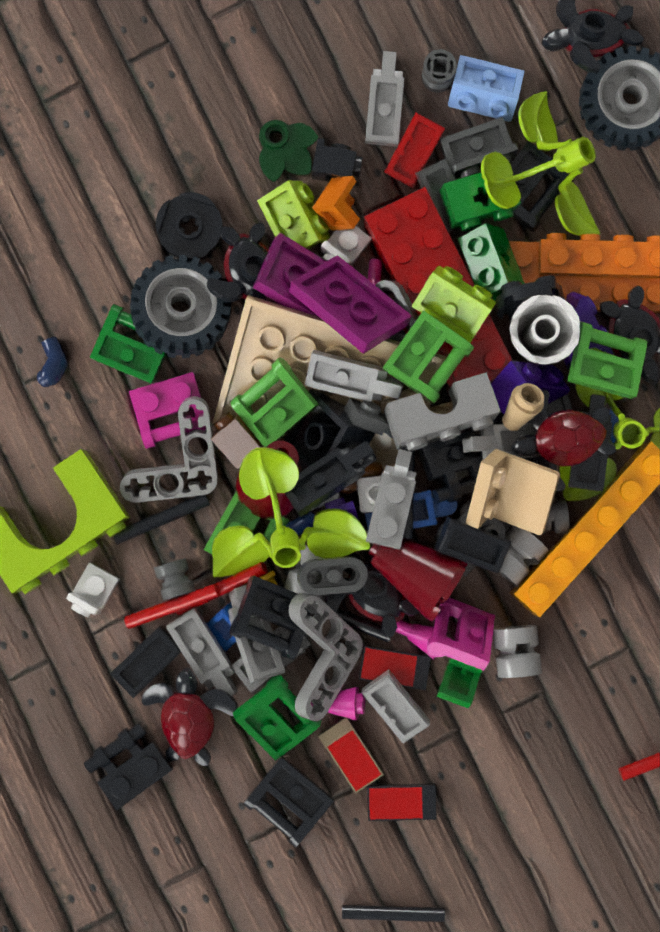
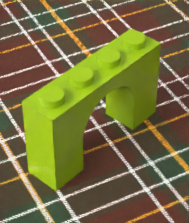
[0,449,131,595]

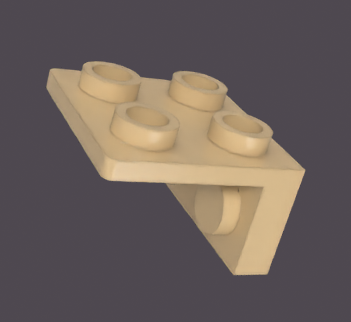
[465,449,560,535]

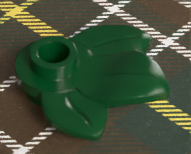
[259,120,319,182]

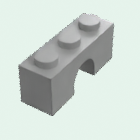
[384,372,501,452]

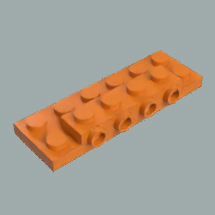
[509,233,660,314]

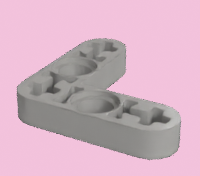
[120,396,218,503]
[289,593,363,721]

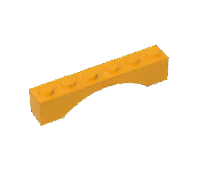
[509,441,660,617]

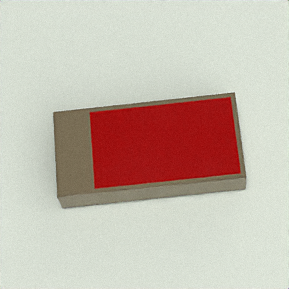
[318,717,384,794]

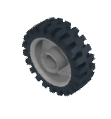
[579,46,660,151]
[130,255,231,359]

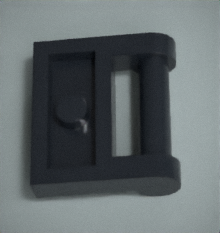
[510,141,575,232]
[229,576,311,660]
[243,756,334,848]

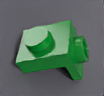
[436,658,483,709]

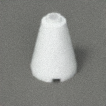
[510,295,580,365]

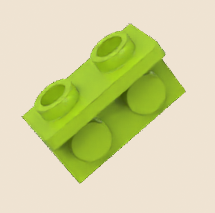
[257,180,330,250]
[411,266,496,343]

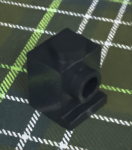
[312,138,363,182]

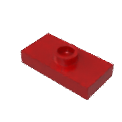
[384,112,445,188]

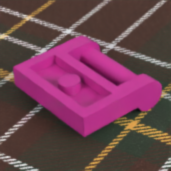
[129,372,206,449]
[427,598,495,671]

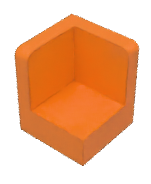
[312,176,360,231]

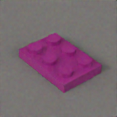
[253,233,326,317]
[289,255,412,354]

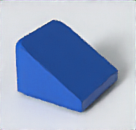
[206,602,236,652]

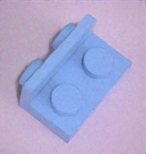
[448,55,524,122]

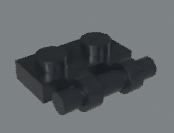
[417,430,484,503]
[84,722,173,810]

